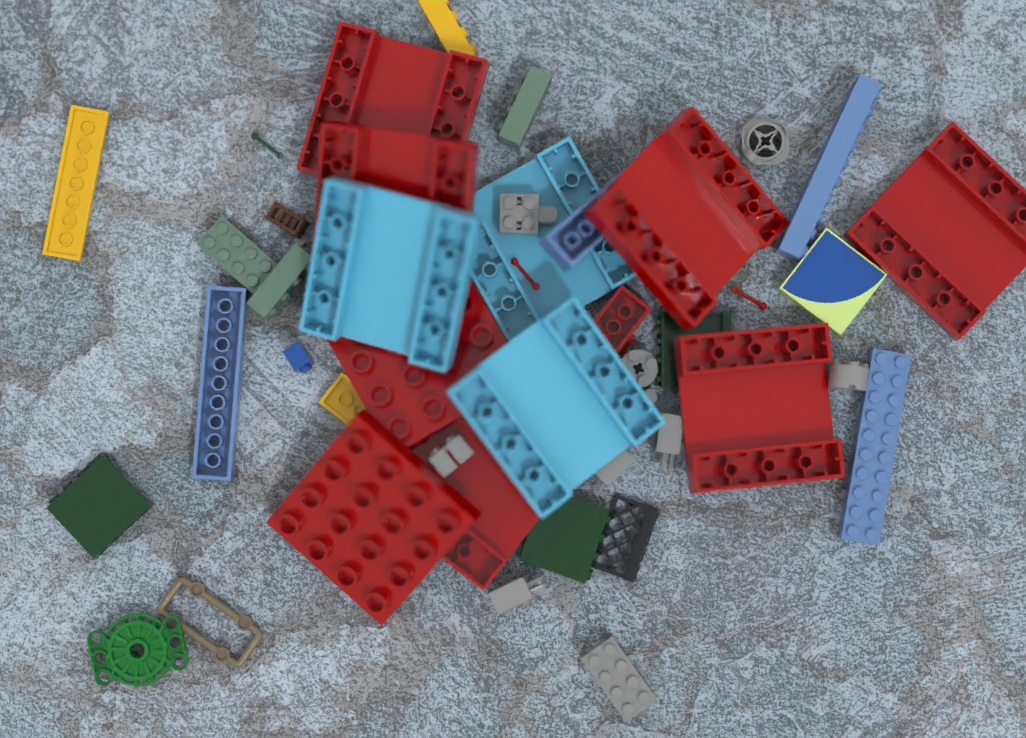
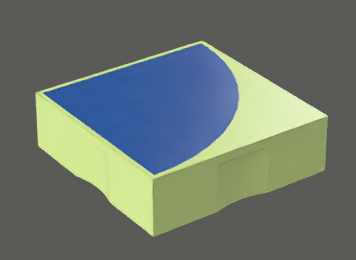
[777,227,888,336]

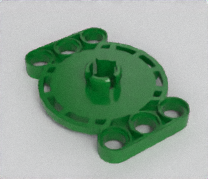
[87,613,189,687]

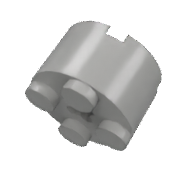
[621,349,658,388]
[828,360,869,392]

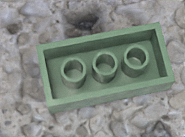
[497,66,552,151]
[197,216,278,294]
[247,243,312,320]

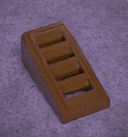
[266,202,310,239]

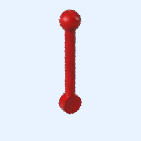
[511,258,540,290]
[731,286,767,310]
[618,336,637,359]

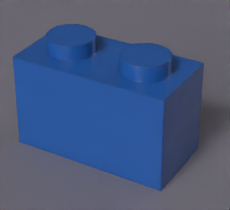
[282,341,315,374]

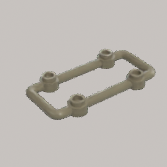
[158,577,262,667]

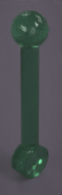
[251,132,284,159]

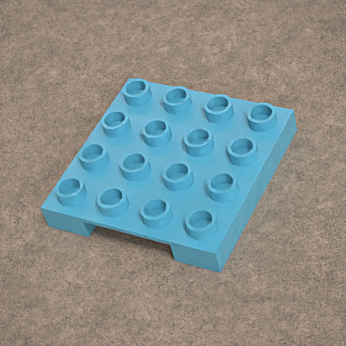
[471,136,637,342]
[299,176,483,373]
[444,296,666,519]

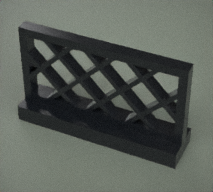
[591,494,660,582]

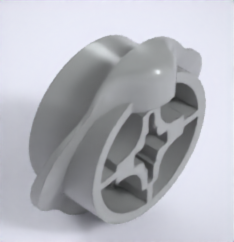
[742,119,789,165]

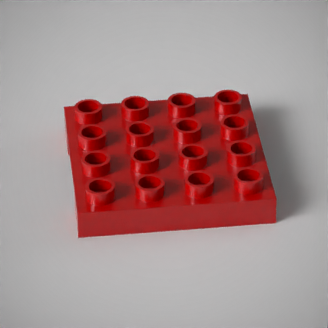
[297,21,490,177]
[583,106,789,329]
[312,120,480,252]
[843,121,1026,341]
[327,279,508,450]
[673,323,845,494]
[266,409,482,626]
[411,416,540,591]

